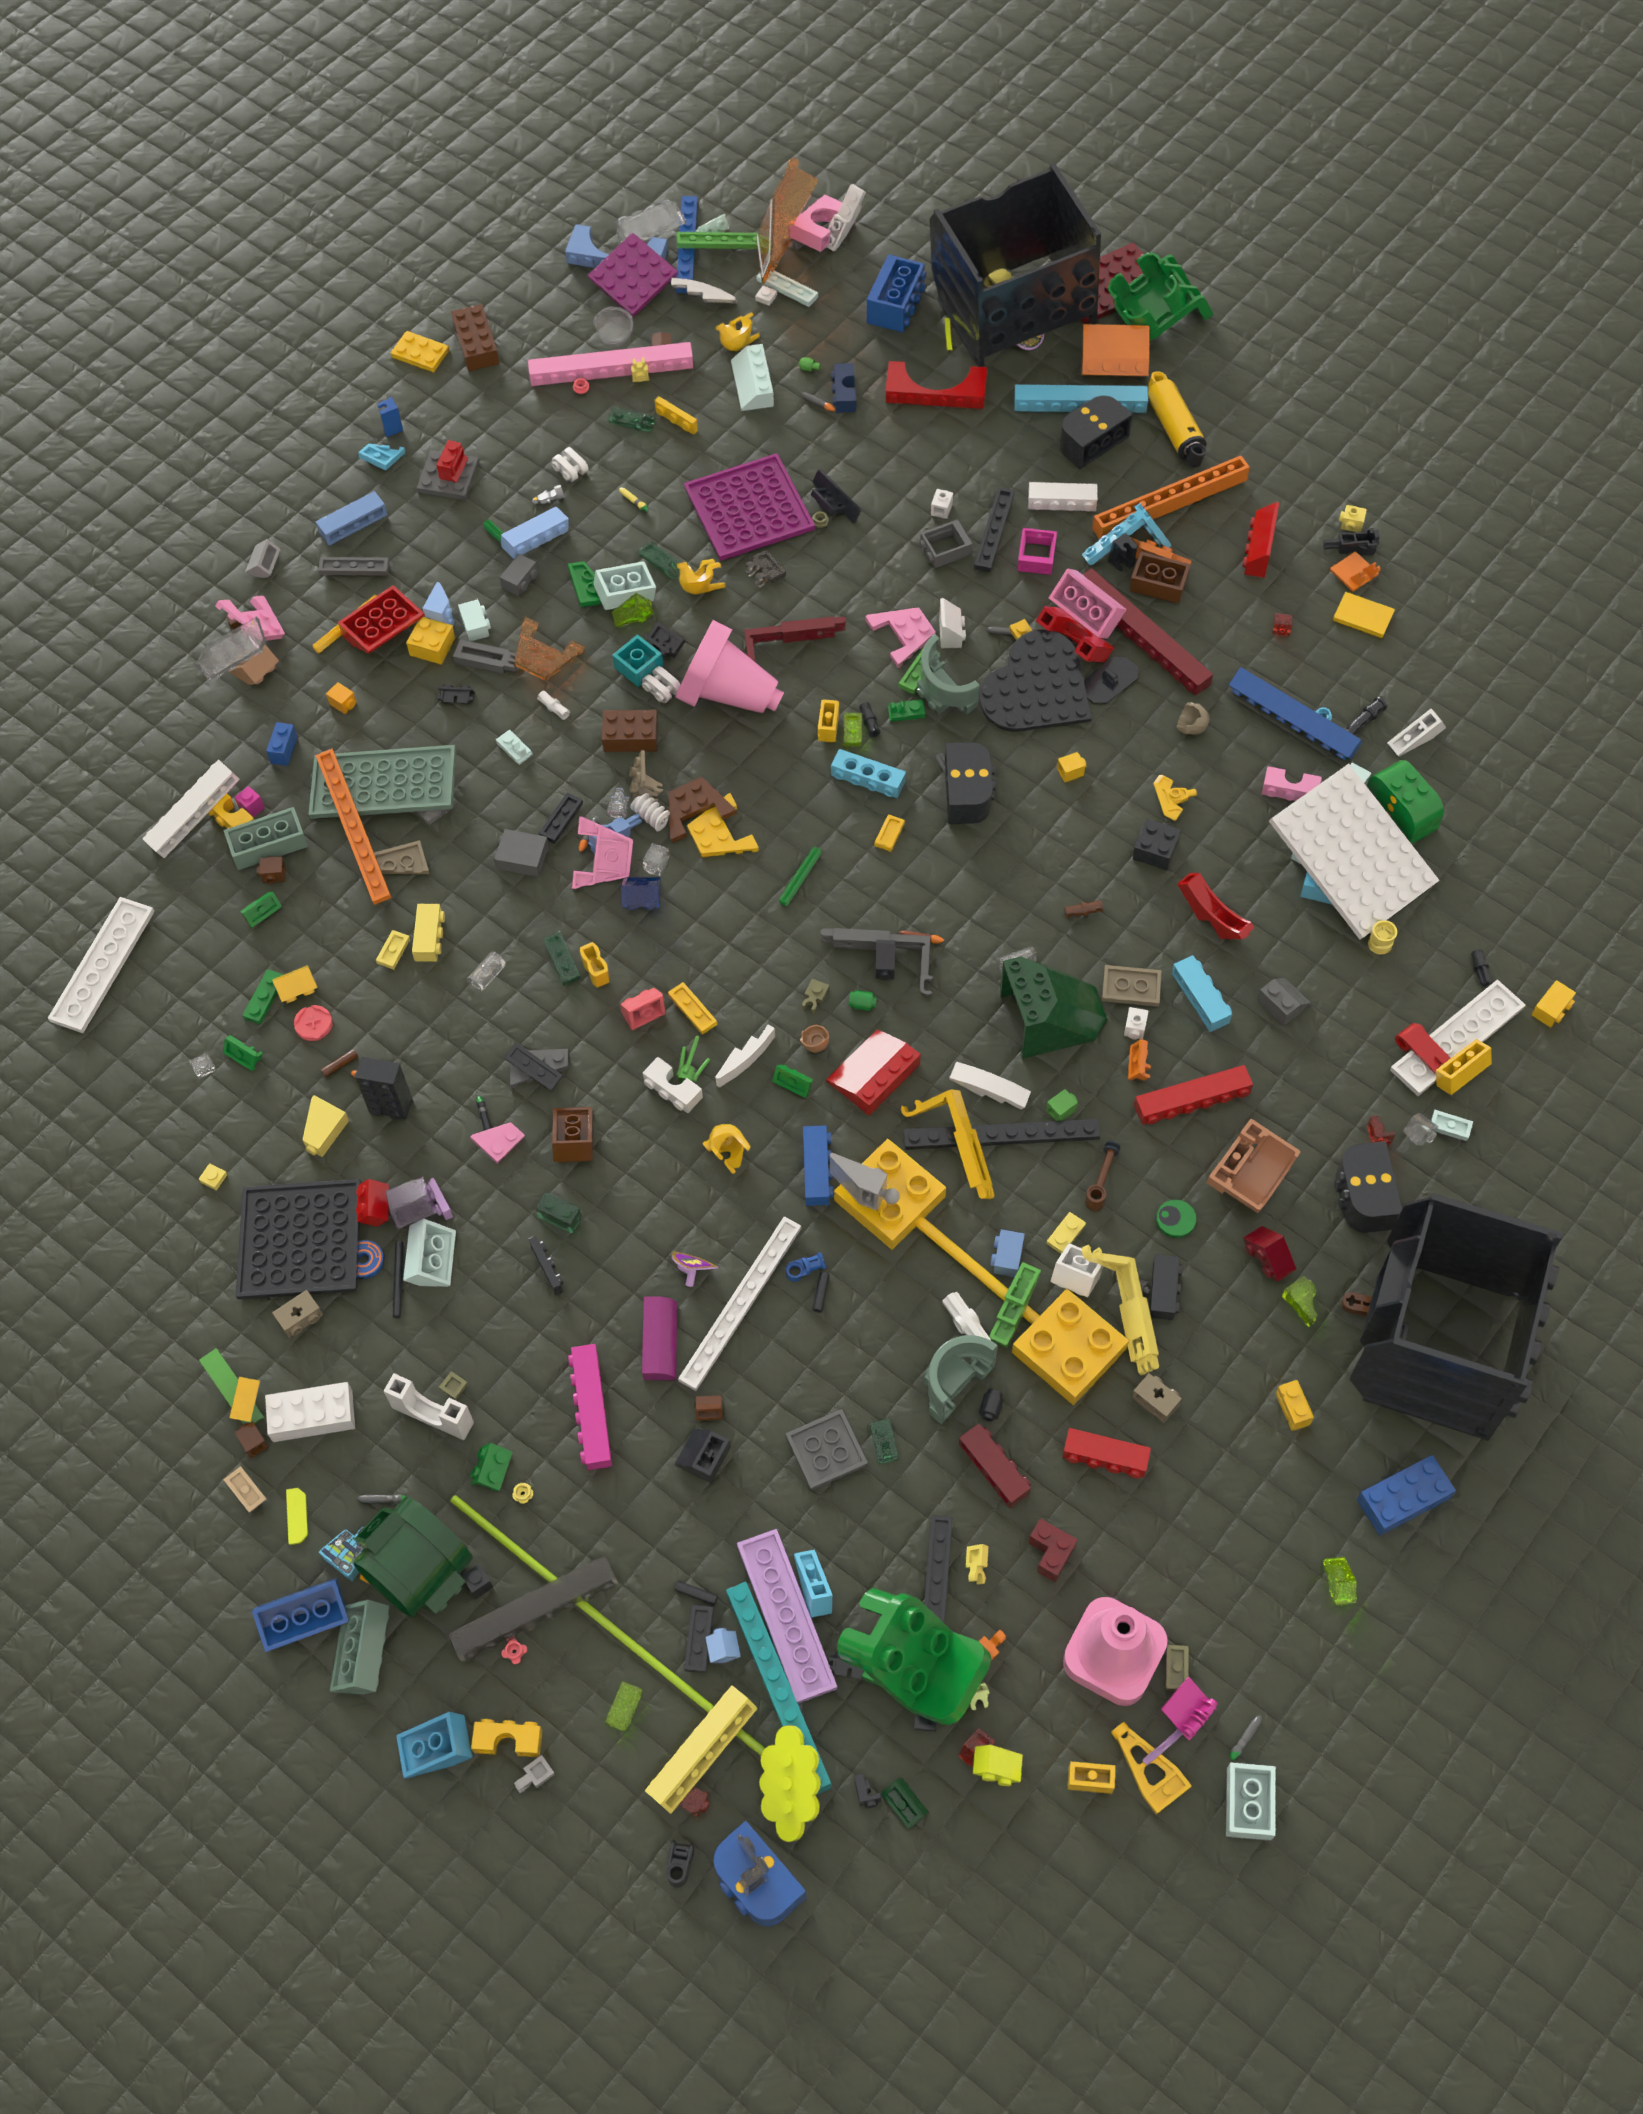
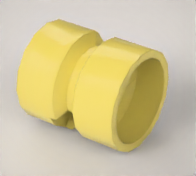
[1368,920,1397,954]

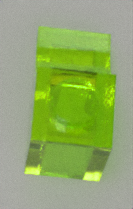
[612,593,654,628]
[1282,1276,1318,1327]
[1324,1557,1356,1605]

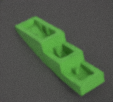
[989,1262,1041,1348]
[199,1348,264,1424]

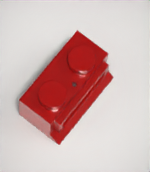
[436,440,468,483]

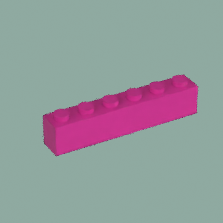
[568,1344,612,1470]

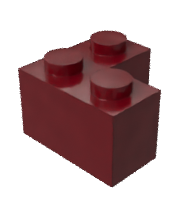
[1243,1226,1297,1281]
[1029,1518,1078,1583]

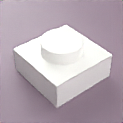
[755,286,777,306]

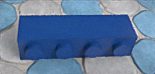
[803,1125,833,1206]

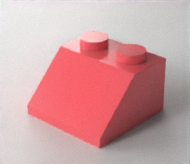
[620,988,666,1030]

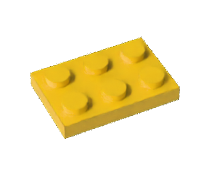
[391,331,450,373]

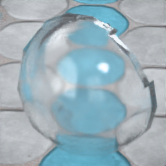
[593,306,634,347]

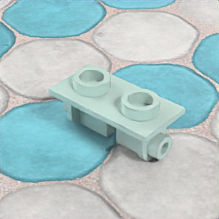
[696,214,729,232]

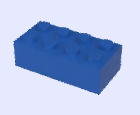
[1357,1455,1456,1536]

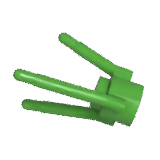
[676,1036,710,1083]

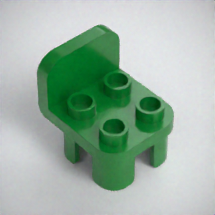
[1108,252,1214,341]
[837,1588,991,1725]

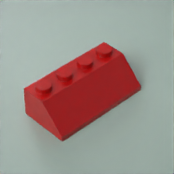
[1242,502,1279,578]

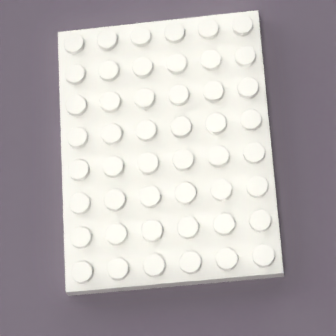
[1269,764,1439,939]

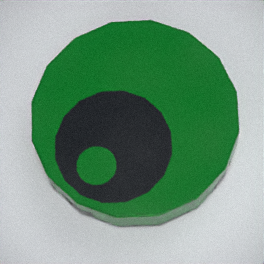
[1156,1200,1196,1238]

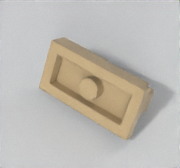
[223,1466,267,1513]

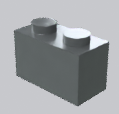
[500,554,538,596]

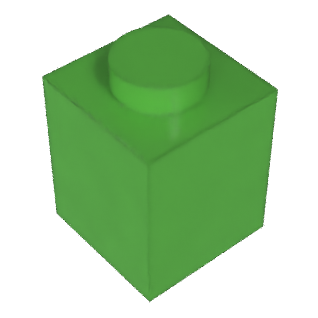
[1046,1089,1078,1121]

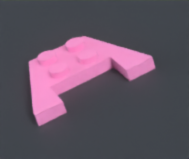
[215,596,285,642]
[865,607,936,668]
[572,816,633,889]

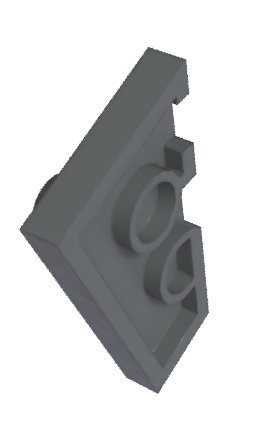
[510,1049,569,1089]

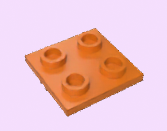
[1330,552,1381,592]

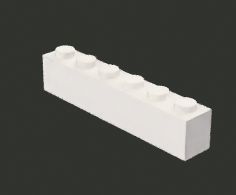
[143,760,240,858]

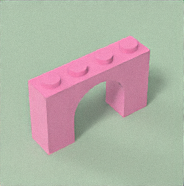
[789,195,855,252]

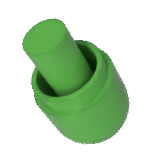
[799,357,821,372]

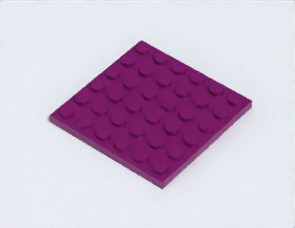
[684,453,815,561]

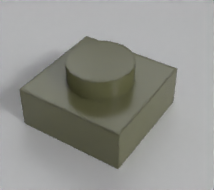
[439,1371,468,1401]

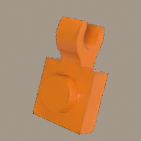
[979,1630,1006,1661]

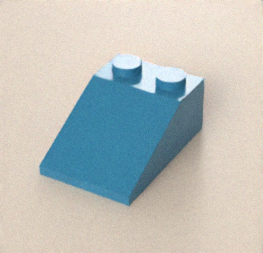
[396,1712,472,1778]

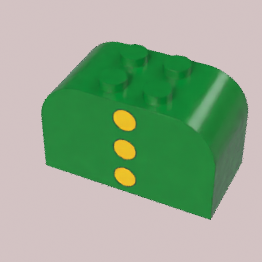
[1367,760,1444,844]

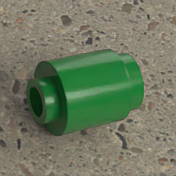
[849,990,877,1011]

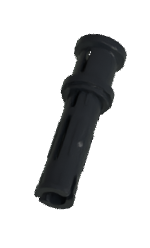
[1345,697,1388,735]

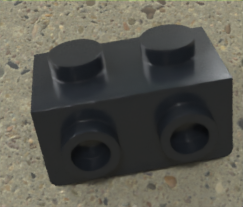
[643,622,686,658]

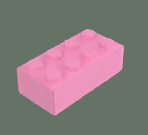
[1049,569,1127,639]

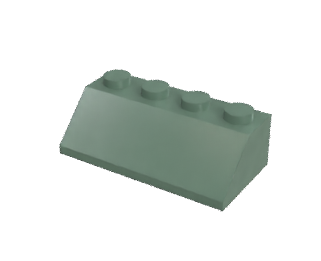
[223,807,308,870]
[330,1600,389,1694]

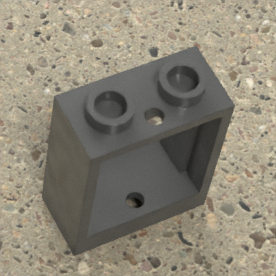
[919,519,972,568]

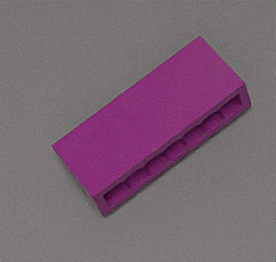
[642,1297,678,1380]

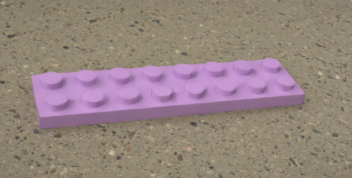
[737,1529,837,1704]

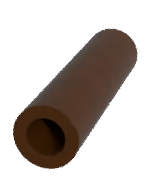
[321,1049,358,1077]

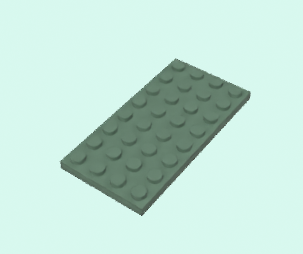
[308,745,457,819]

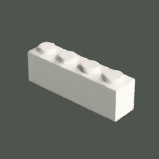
[1028,482,1097,511]

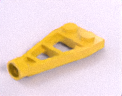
[1111,1722,1192,1814]

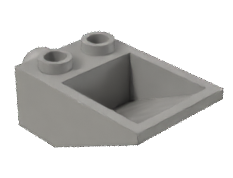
[830,1152,900,1211]

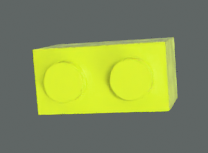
[973,1745,1023,1786]

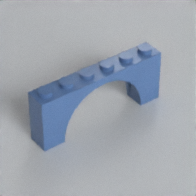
[565,224,668,268]

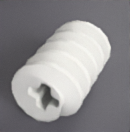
[630,793,670,831]

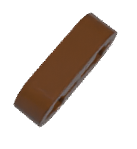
[1341,1292,1372,1317]

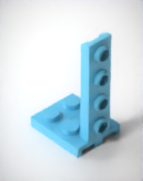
[1082,503,1172,565]

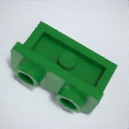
[470,1443,513,1492]

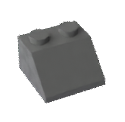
[1257,978,1311,1026]

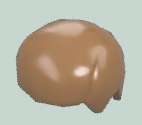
[800,1025,830,1053]

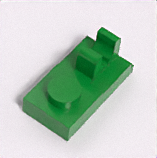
[887,699,925,722]
[240,891,282,927]
[223,1035,263,1071]
[772,1065,813,1098]

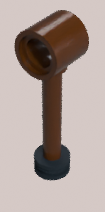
[1085,1141,1121,1211]

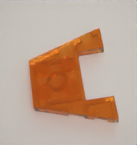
[514,616,585,681]

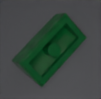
[881,1778,929,1830]

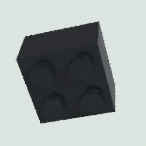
[1132,818,1181,870]

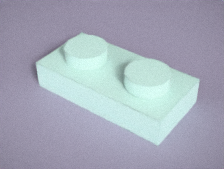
[1429,1110,1473,1141]

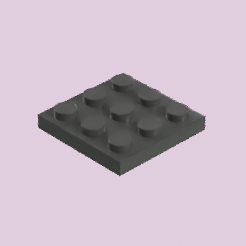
[417,450,479,500]
[785,1409,868,1491]

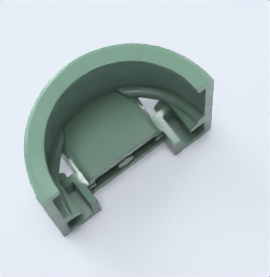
[917,634,980,715]
[924,1335,998,1424]

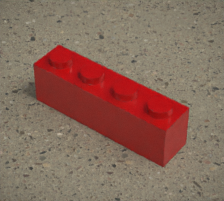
[1062,1428,1151,1478]

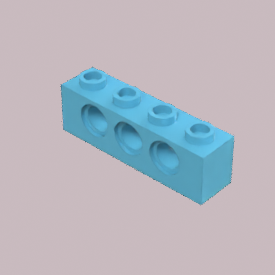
[831,749,906,798]

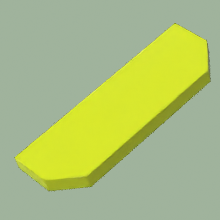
[286,1488,308,1545]

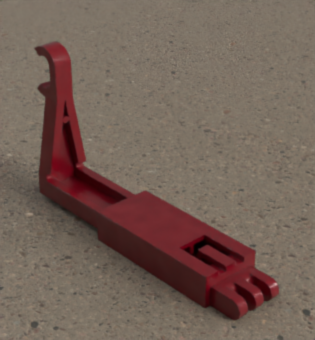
[744,616,846,663]

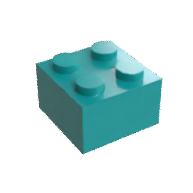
[612,634,664,687]

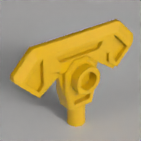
[1154,775,1197,821]

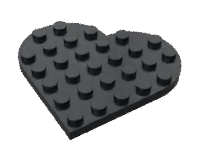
[979,629,1092,732]

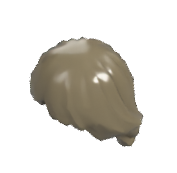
[1176,702,1210,735]

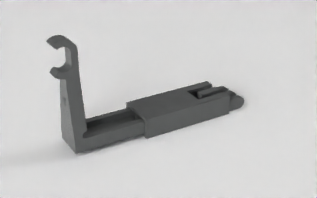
[820,928,933,997]

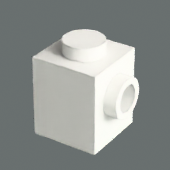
[931,489,953,519]
[1124,1007,1148,1039]

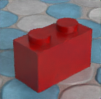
[356,1179,389,1227]

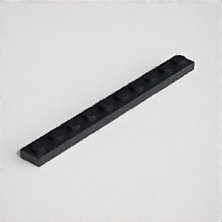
[904,1119,1100,1150]
[914,1515,953,1732]

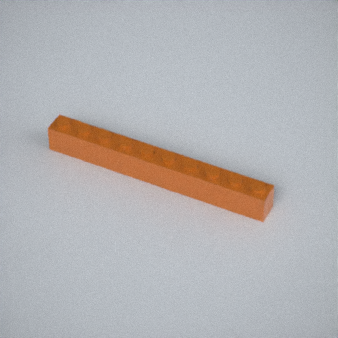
[1092,456,1250,540]

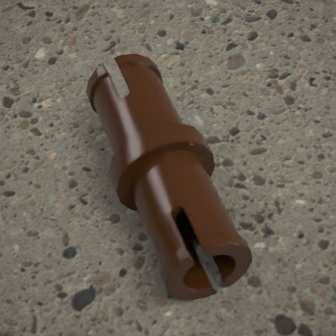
[1064,900,1103,918]

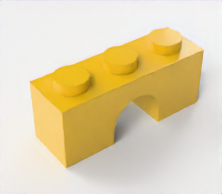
[207,793,254,829]
[471,1719,543,1757]

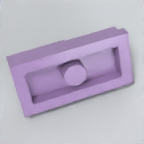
[420,1178,453,1220]

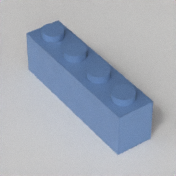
[316,491,387,545]

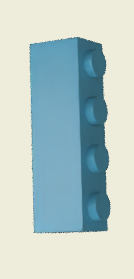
[1171,955,1232,1032]

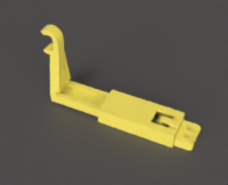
[1082,1244,1159,1376]

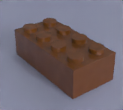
[451,304,499,371]

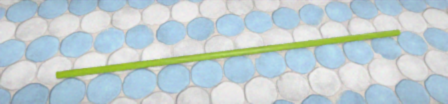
[450,1495,765,1756]

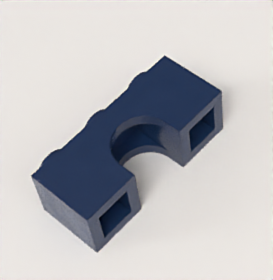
[831,363,856,413]

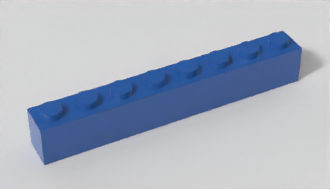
[1229,667,1363,760]

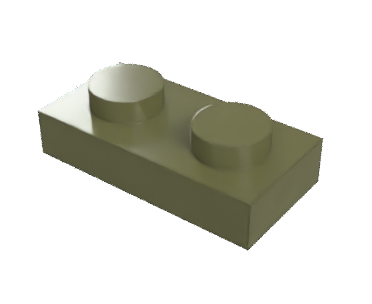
[1165,1645,1189,1691]

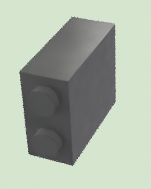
[493,829,549,877]

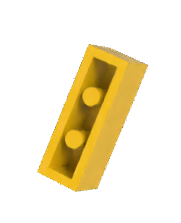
[1436,1039,1492,1095]

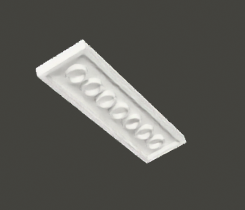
[48,897,155,1033]
[1390,980,1525,1096]

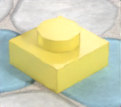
[199,1163,227,1191]

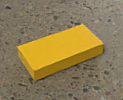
[874,814,905,852]

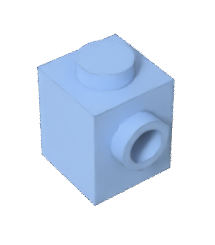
[706,1628,741,1663]

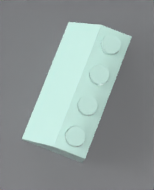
[731,344,774,411]

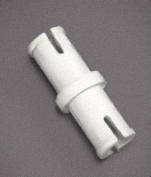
[537,691,570,720]

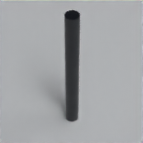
[393,1241,403,1318]

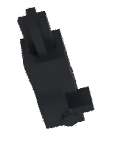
[1323,528,1380,555]

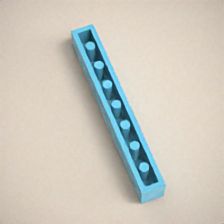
[1014,385,1148,413]

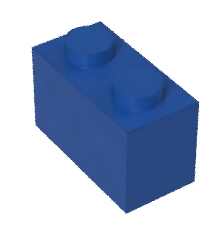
[266,722,298,766]

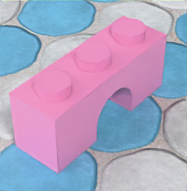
[1262,767,1322,801]

